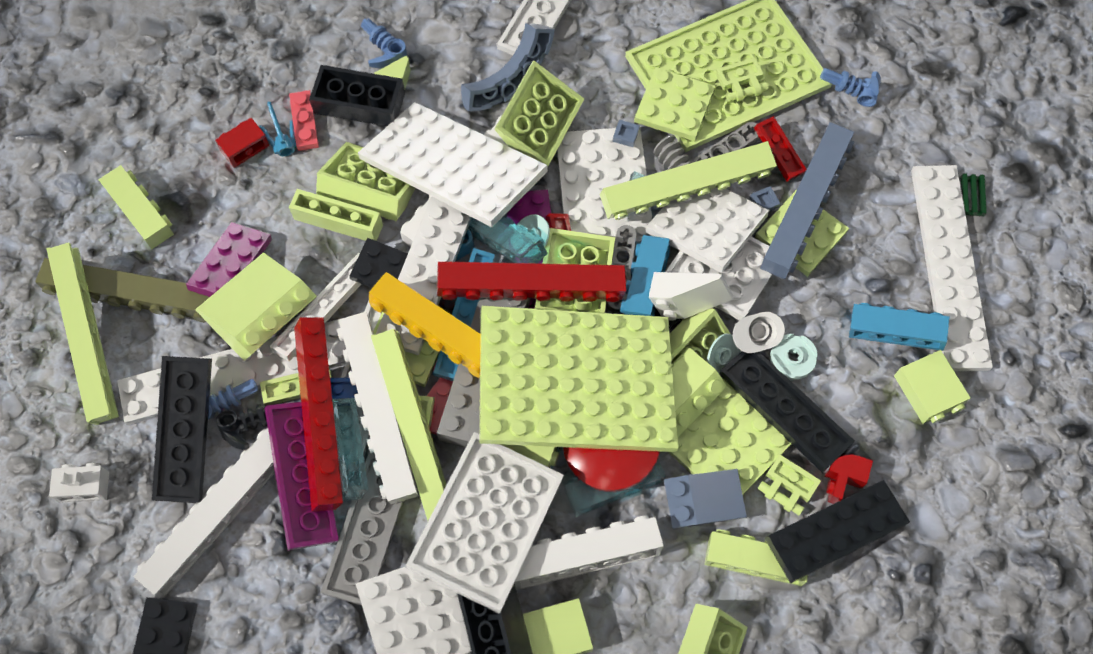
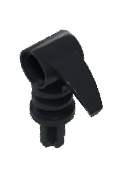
[216,402,285,450]

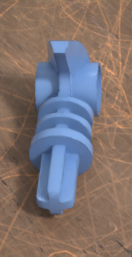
[361,18,408,68]
[820,68,881,107]
[208,379,259,420]

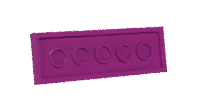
[265,402,339,551]

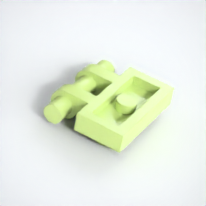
[715,57,769,102]
[757,454,821,516]

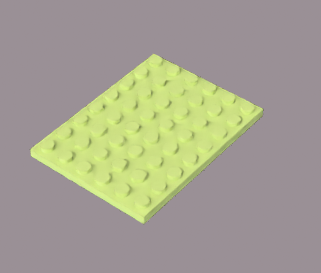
[625,0,832,152]
[479,306,678,452]

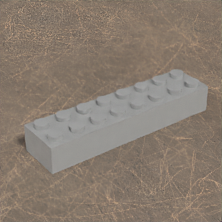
[437,262,531,448]

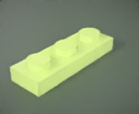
[260,367,332,406]

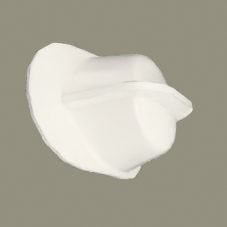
[733,312,785,353]

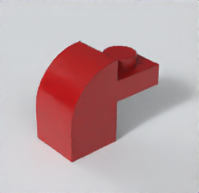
[824,455,873,504]

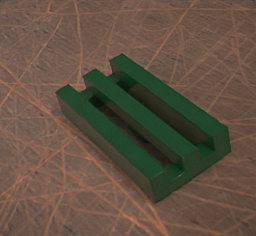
[960,173,987,217]

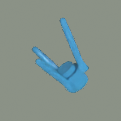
[259,102,297,157]

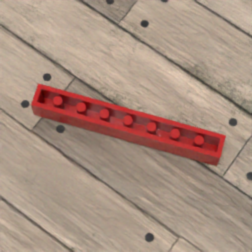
[437,262,626,302]
[294,317,343,512]

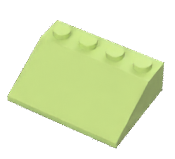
[494,61,584,167]
[316,142,415,221]
[535,228,615,313]
[195,252,317,361]

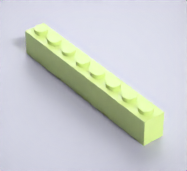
[599,141,777,220]

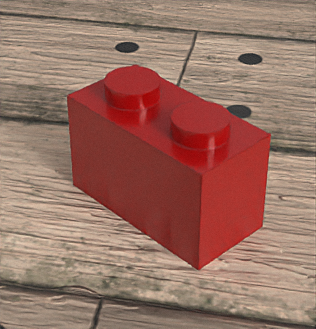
[215,117,270,168]

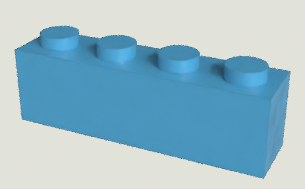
[620,235,670,316]
[849,303,950,351]

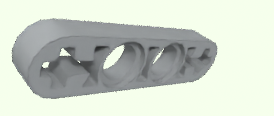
[693,122,759,163]
[606,225,636,311]

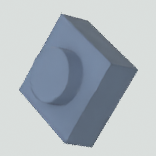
[613,120,640,147]
[750,186,781,212]

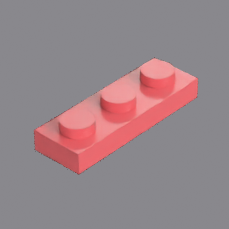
[289,90,319,151]

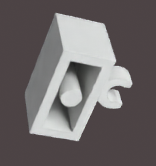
[49,463,109,503]

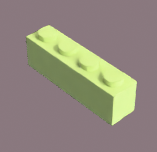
[98,165,174,249]
[289,189,383,241]
[704,530,808,586]

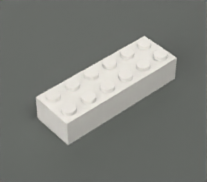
[514,515,663,590]

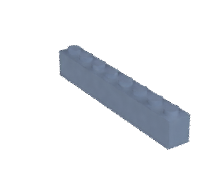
[760,122,855,279]

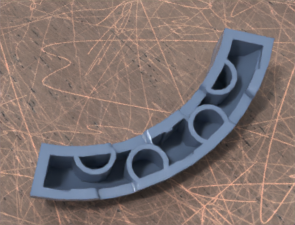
[461,23,555,112]

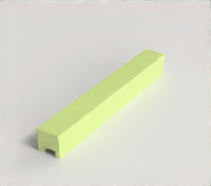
[46,242,119,425]
[371,329,447,520]

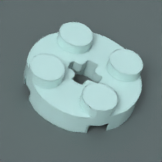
[769,334,817,381]

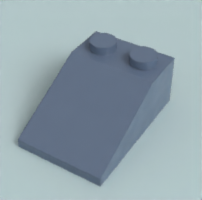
[664,469,747,530]

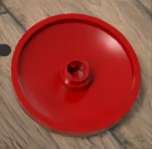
[563,447,660,492]

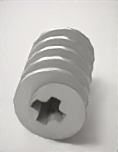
[654,135,693,170]

